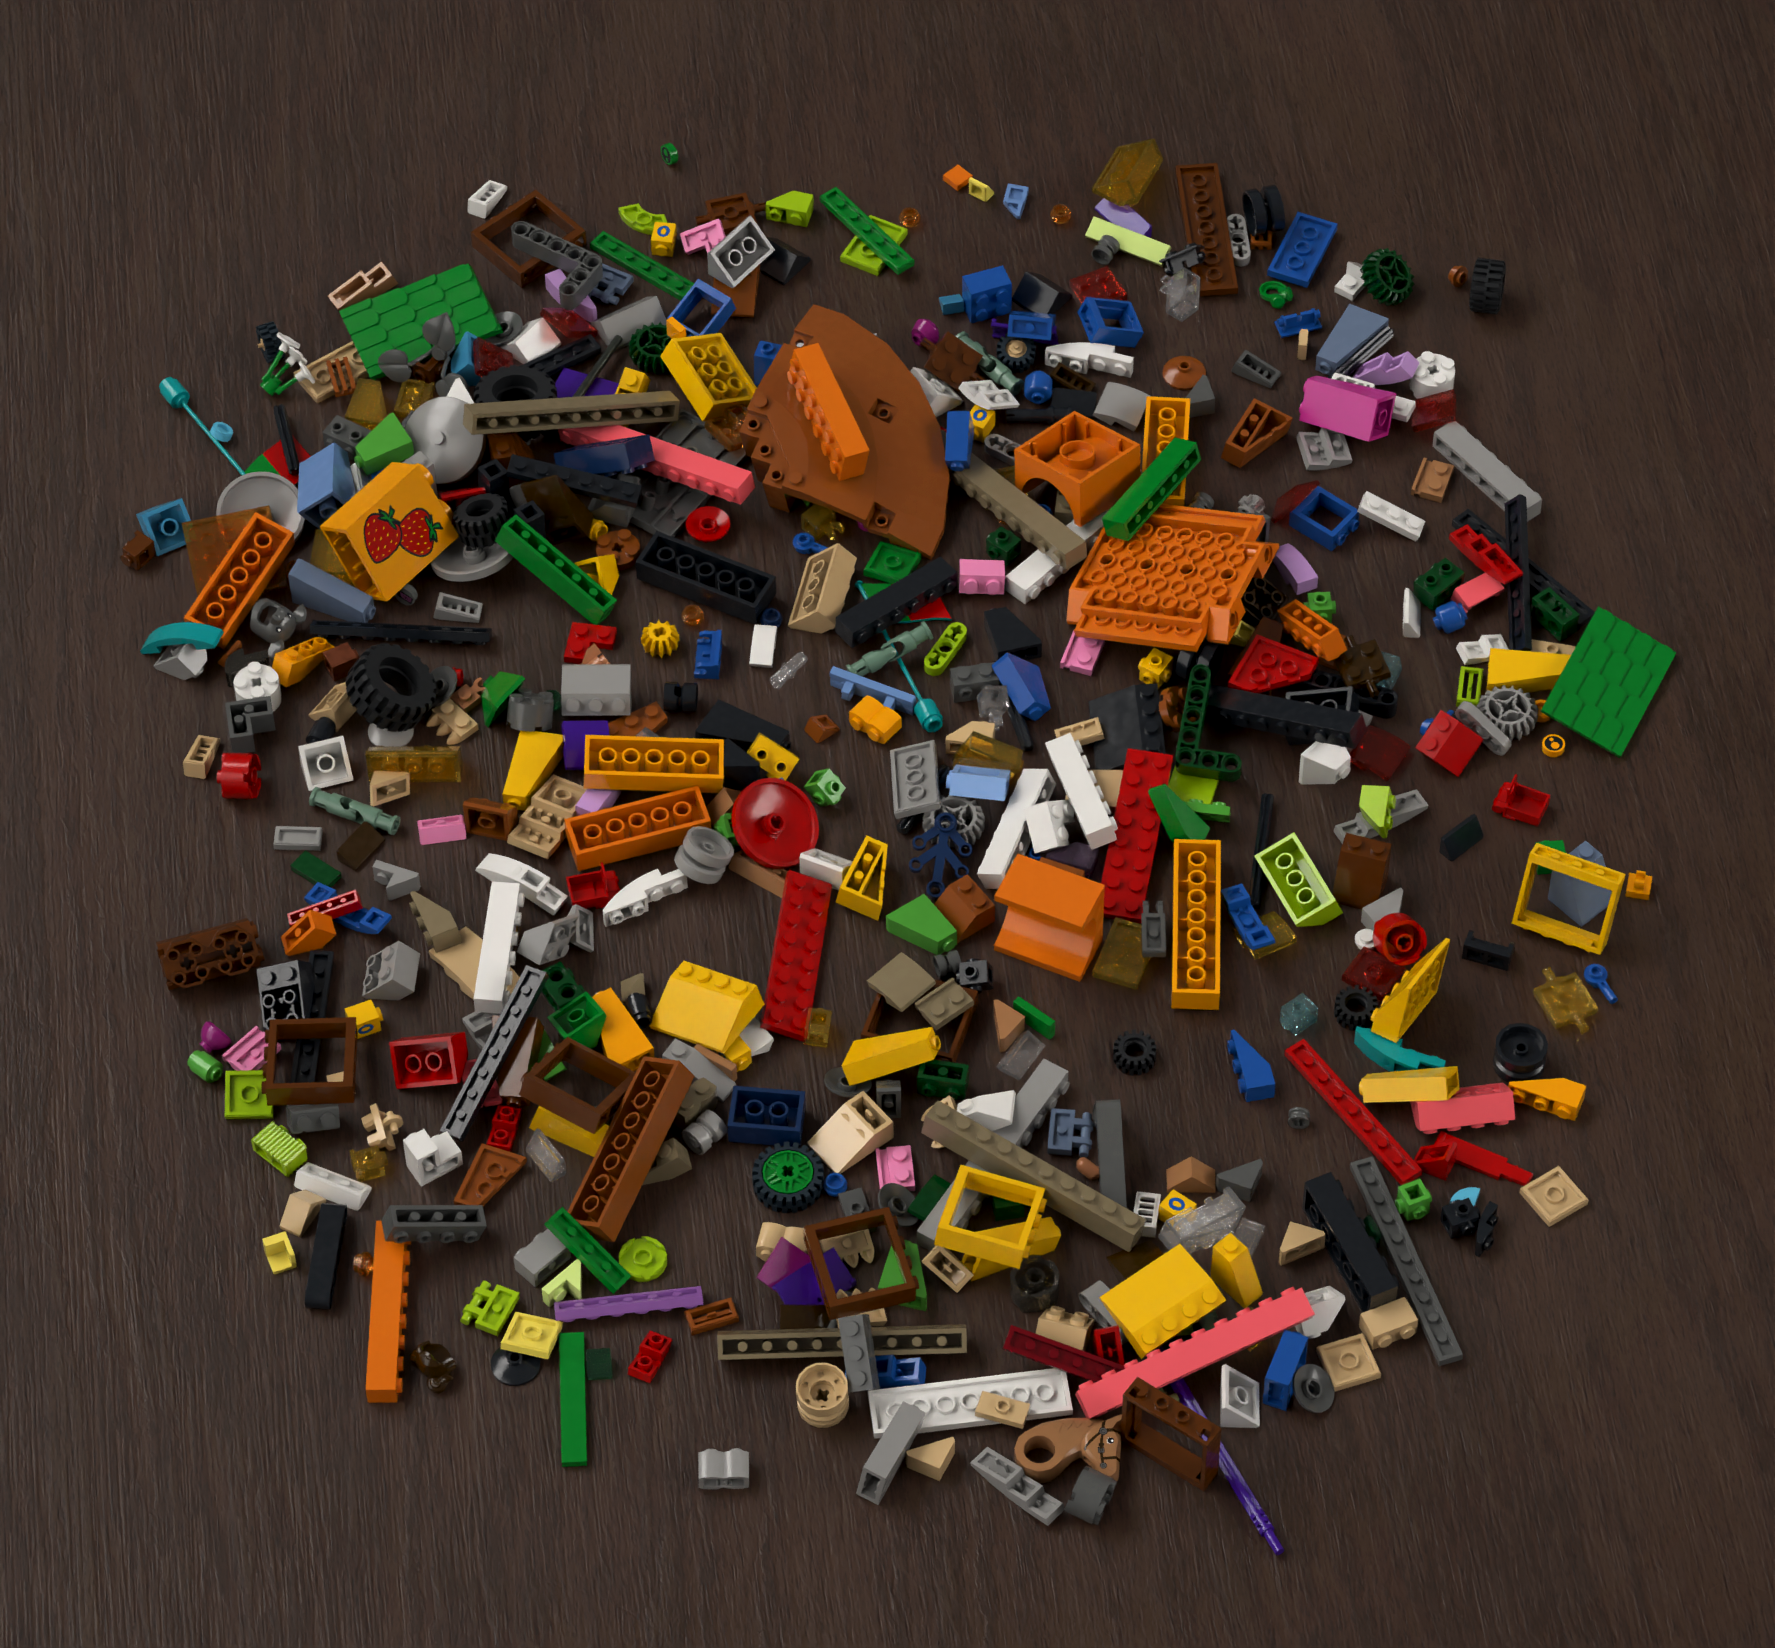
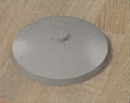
[405,396,487,485]
[216,471,306,547]
[430,528,513,582]

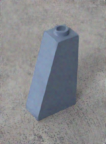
[1315,304,1389,375]
[288,558,376,622]

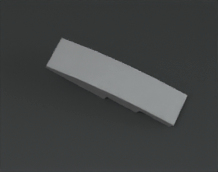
[1333,789,1429,844]
[970,1447,1065,1526]

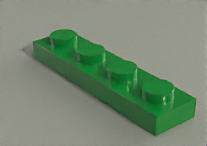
[544,1207,631,1294]

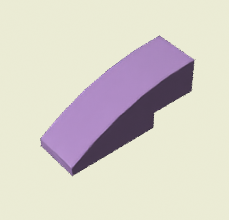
[545,269,597,322]
[1353,351,1420,385]
[1273,543,1318,595]
[575,789,623,816]

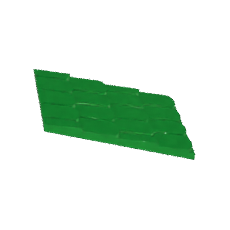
[339,263,503,380]
[1540,606,1677,758]

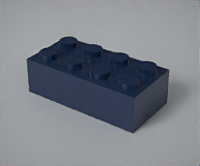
[553,435,655,477]

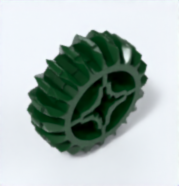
[1360,248,1415,306]
[629,321,671,375]

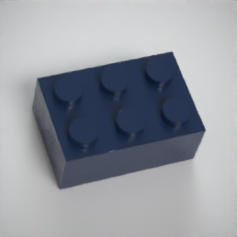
[728,1086,806,1147]

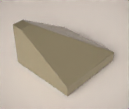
[621,973,645,1003]

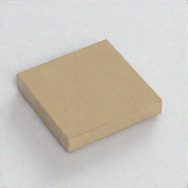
[1519,1166,1589,1227]
[1316,1333,1381,1392]

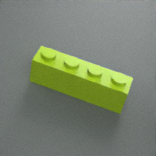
[1255,832,1343,927]

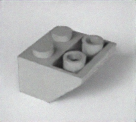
[517,914,579,965]
[362,941,420,1001]

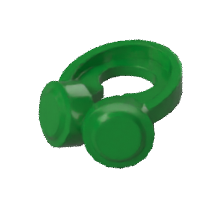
[1259,281,1293,309]

